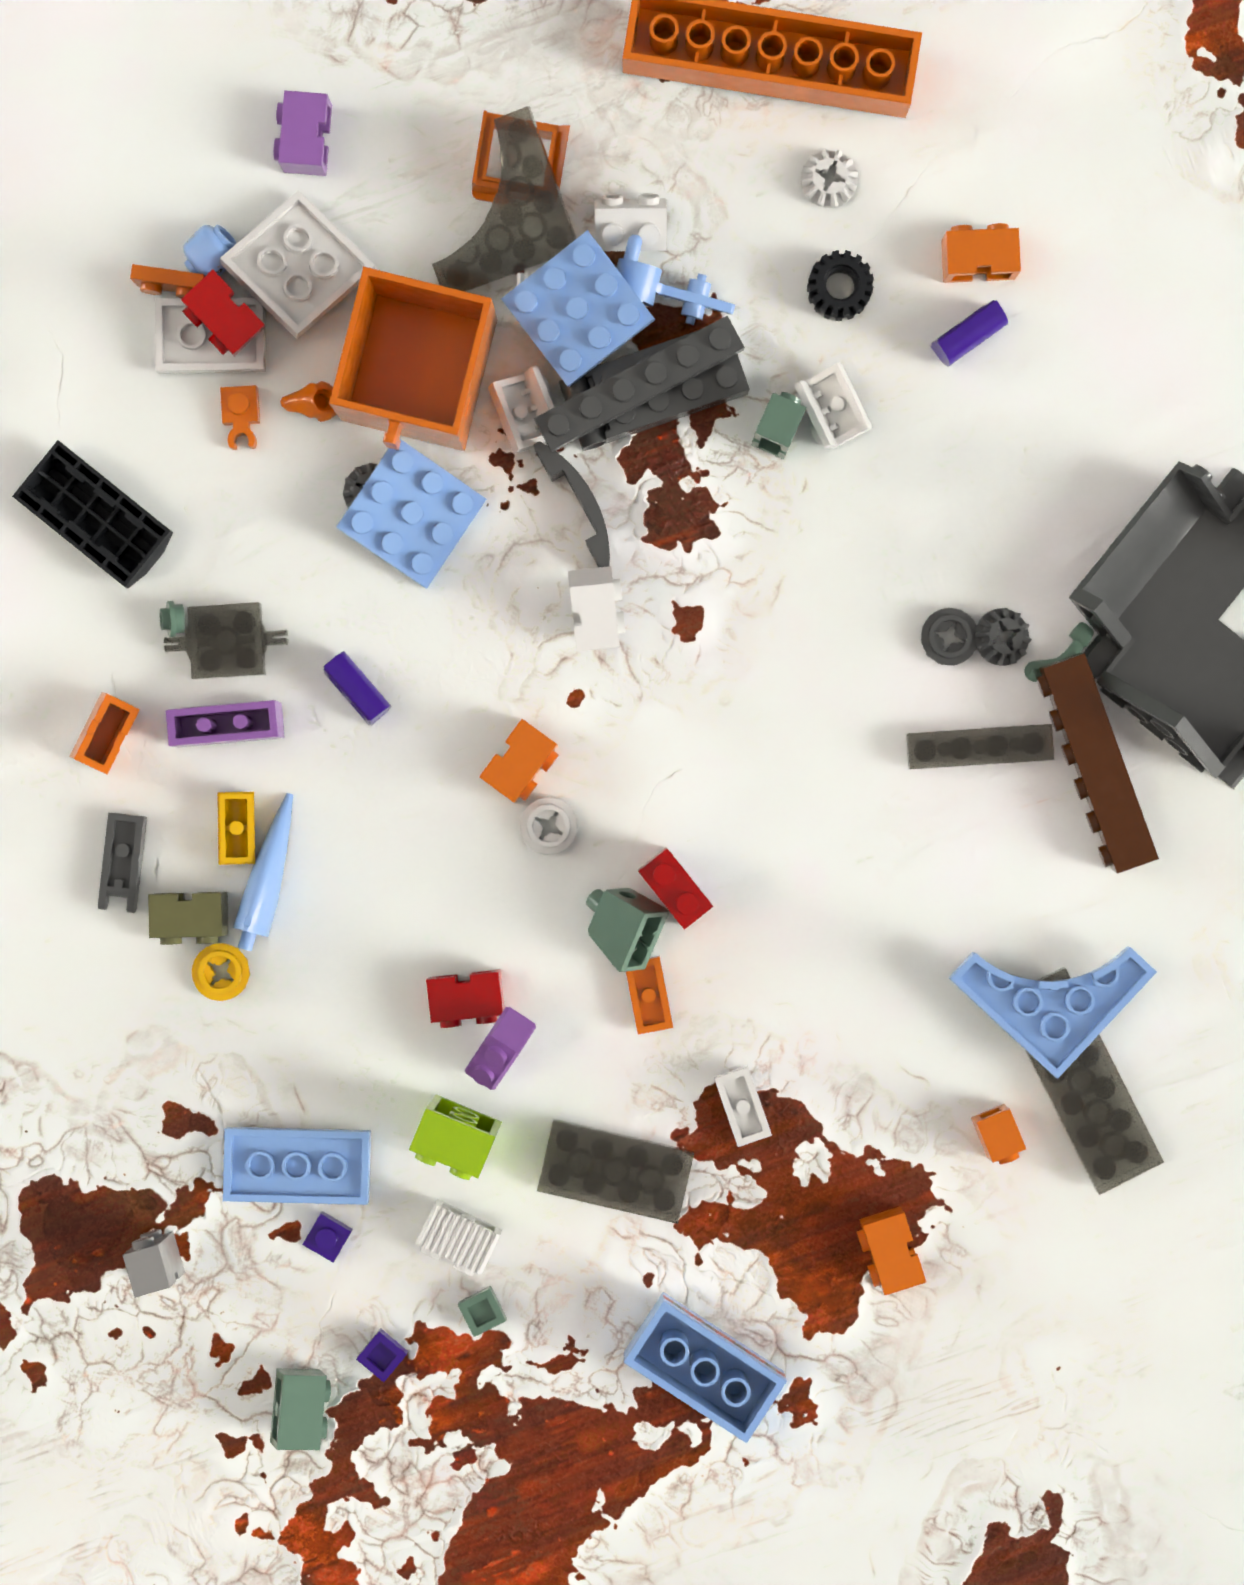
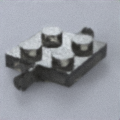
[164,602,289,680]

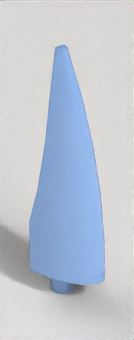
[233,793,293,951]

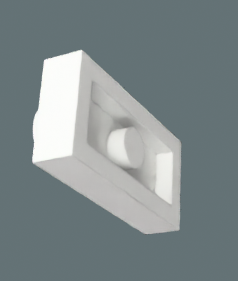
[714,1065,772,1147]

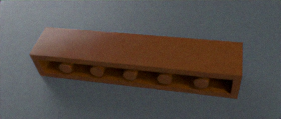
[1036,653,1159,874]

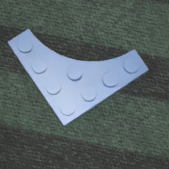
[949,946,1157,1079]

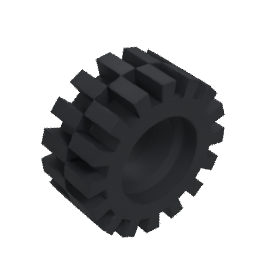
[807,250,874,321]

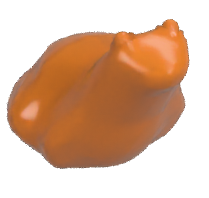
[280,381,337,422]

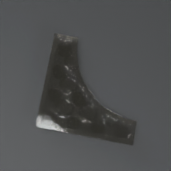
[432,106,577,292]

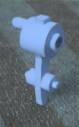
[616,235,735,325]

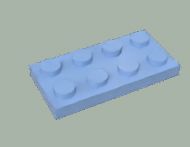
[223,1127,371,1205]

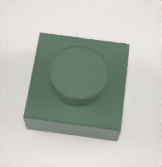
[458,1286,507,1337]

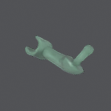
[1024,622,1094,682]

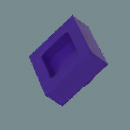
[302,1211,353,1263]
[356,1328,408,1382]

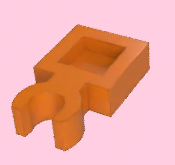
[220,385,260,450]

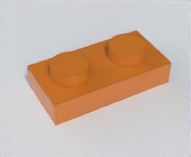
[130,264,205,298]
[626,956,673,1035]

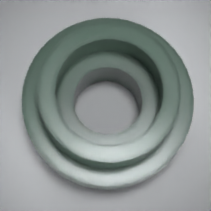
[159,601,185,637]

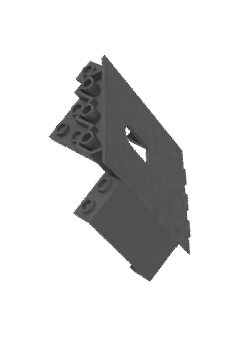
[1068,461,1244,790]

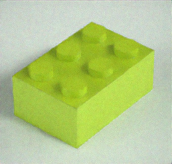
[409,1094,502,1180]

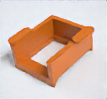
[472,110,570,206]

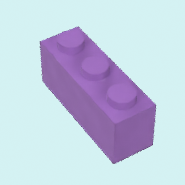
[166,700,285,748]

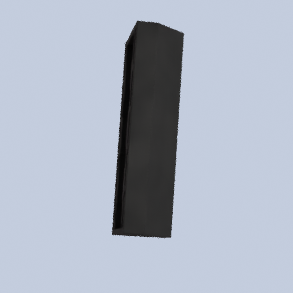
[12,440,173,588]

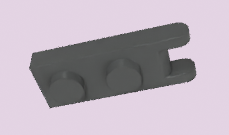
[98,813,147,913]

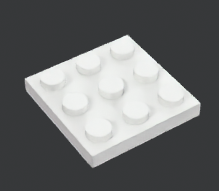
[220,190,375,339]

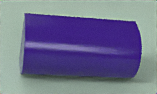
[930,300,1008,367]
[323,651,392,726]

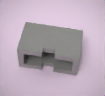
[123,1229,185,1298]

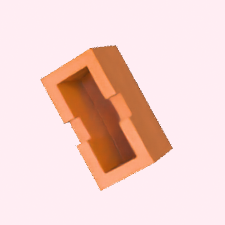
[941,223,1021,283]
[69,692,140,775]
[479,719,559,803]
[856,1207,927,1295]

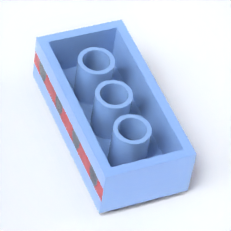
[624,1292,787,1443]

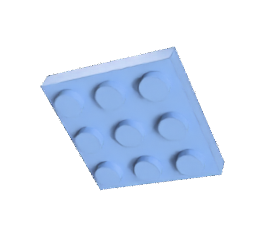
[501,230,655,387]
[336,438,487,589]

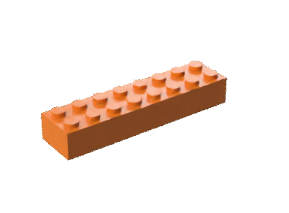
[622,0,922,118]

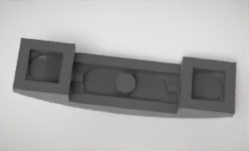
[533,441,610,567]

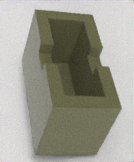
[148,892,228,945]

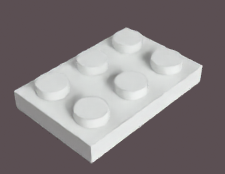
[155,297,266,373]

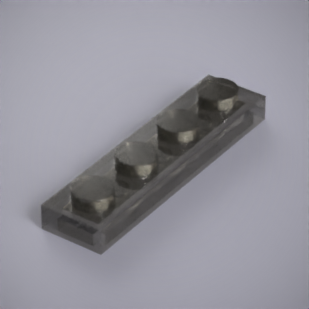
[906,724,1055,770]

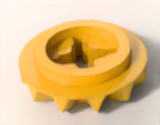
[192,943,251,1001]

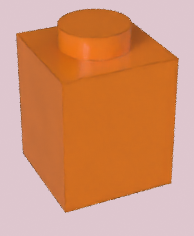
[971,1104,1026,1164]

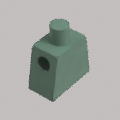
[586,888,670,972]

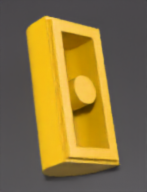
[217,792,255,865]

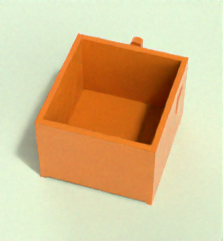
[329,266,497,451]

